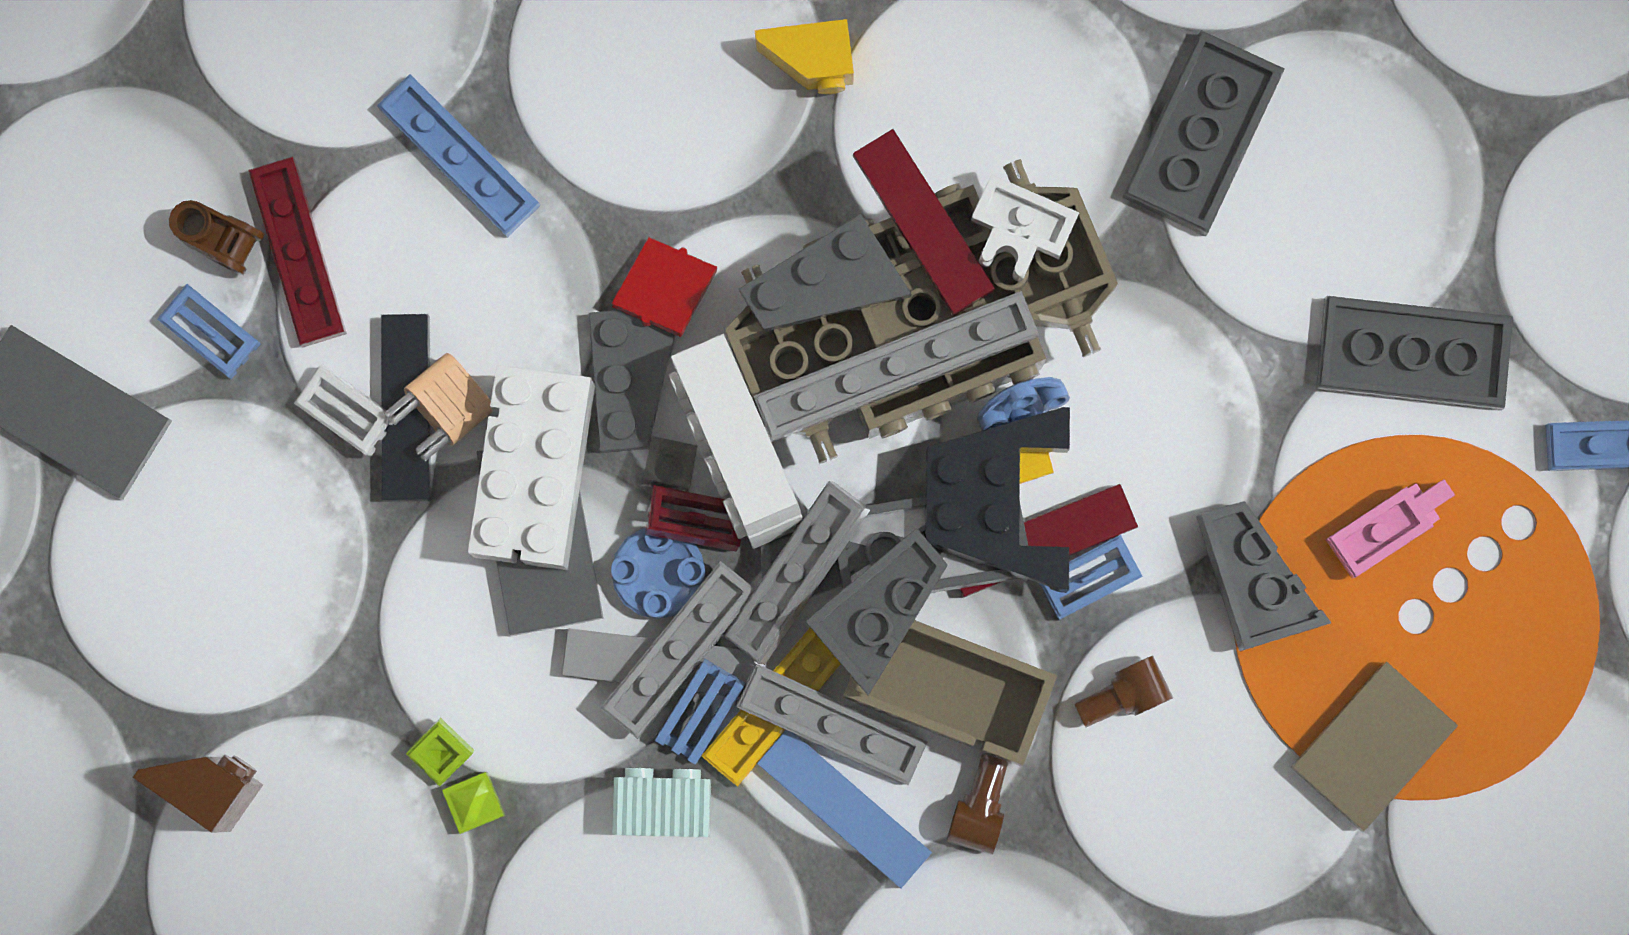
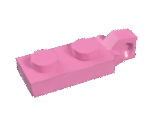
[1326,479,1455,579]

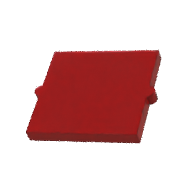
[612,237,717,337]

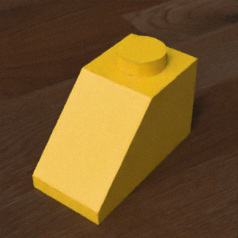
[755,19,854,94]

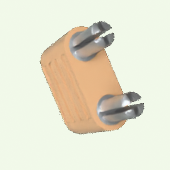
[385,353,493,461]

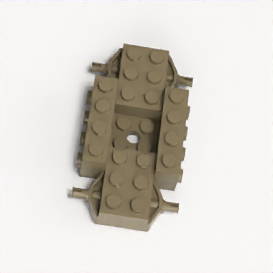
[725,159,1118,464]

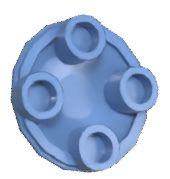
[977,377,1070,431]
[611,528,705,619]

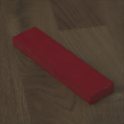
[853,129,995,316]
[248,157,347,348]
[960,484,1138,598]

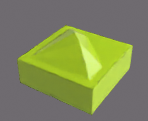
[406,717,474,786]
[442,772,505,834]

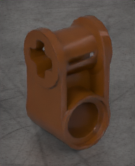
[169,200,265,276]

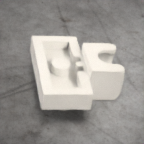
[971,174,1079,282]

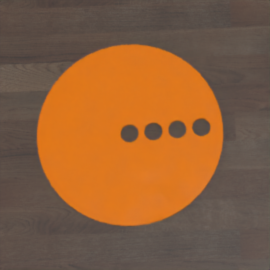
[1234,435,1600,801]

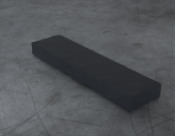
[381,314,431,502]

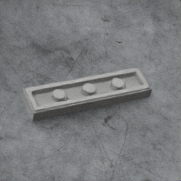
[724,481,870,664]
[600,561,755,739]
[562,628,755,697]
[735,663,928,785]

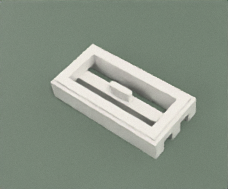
[294,365,395,456]

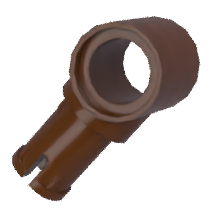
[1074,655,1174,728]
[947,754,1008,855]

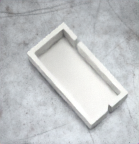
[668,334,803,549]
[468,365,595,570]

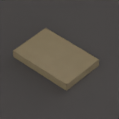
[1290,661,1458,832]

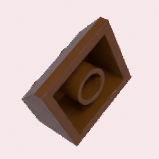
[132,754,263,833]

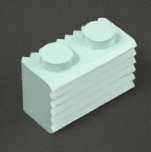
[612,768,711,837]

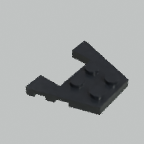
[925,407,1070,593]

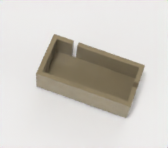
[843,620,1058,766]

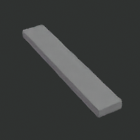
[754,291,1039,442]

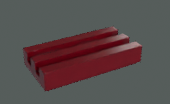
[645,485,741,552]

